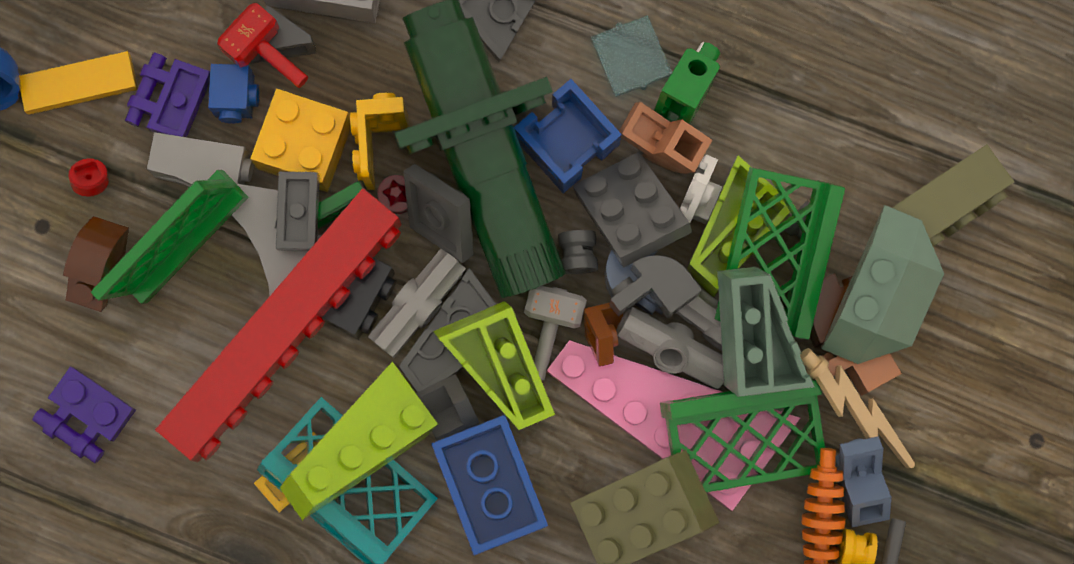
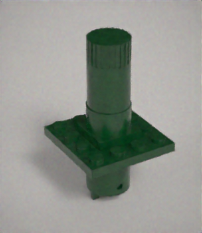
[394,0,566,298]

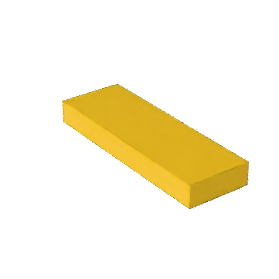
[19,51,138,115]

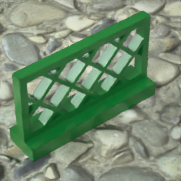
[714,167,845,340]
[91,170,249,304]
[660,379,825,492]

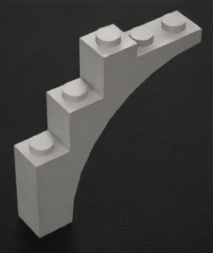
[147,133,321,295]

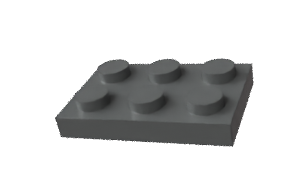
[573,152,692,268]

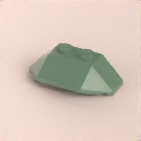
[821,205,944,364]

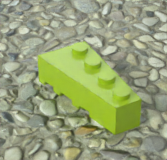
[280,361,438,520]

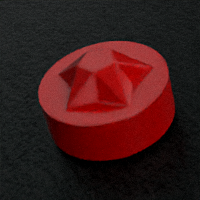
[68,158,109,197]

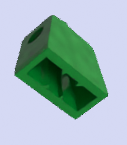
[654,42,721,124]

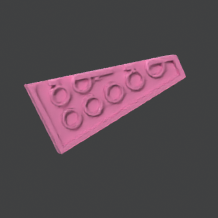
[546,340,800,511]

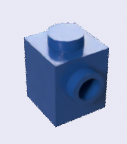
[208,64,260,123]

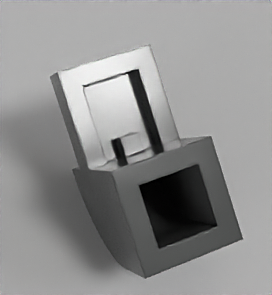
[609,255,702,319]

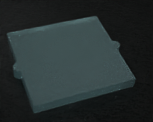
[591,15,672,97]

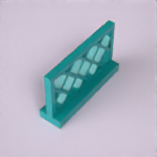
[257,397,438,564]

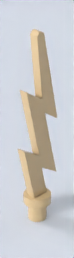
[800,348,915,468]

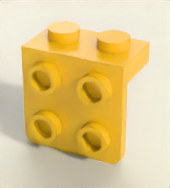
[350,93,409,190]

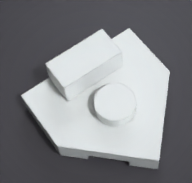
[680,155,722,224]

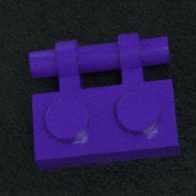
[125,52,210,138]
[32,366,136,464]

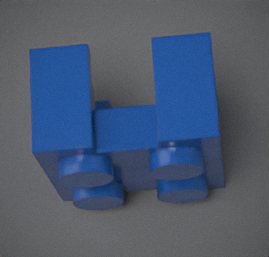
[514,79,622,194]

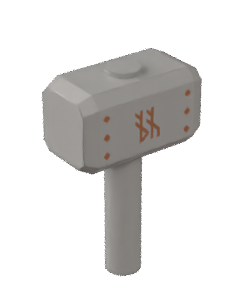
[524,286,587,380]

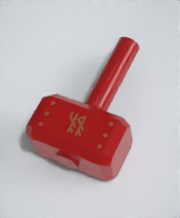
[217,3,308,88]

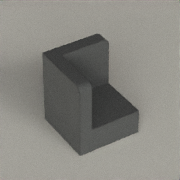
[416,374,480,441]

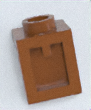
[584,303,623,367]

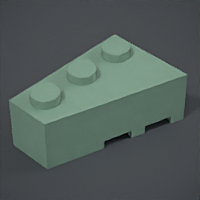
[718,267,814,397]

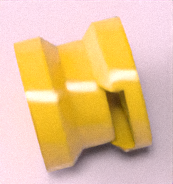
[837,529,878,564]

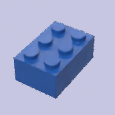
[431,415,548,555]

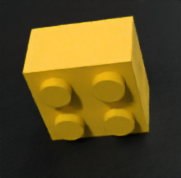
[250,88,351,192]

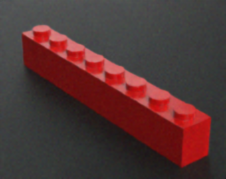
[155,188,402,462]

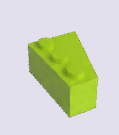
[686,155,795,297]
[433,301,555,430]

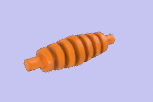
[802,448,846,564]

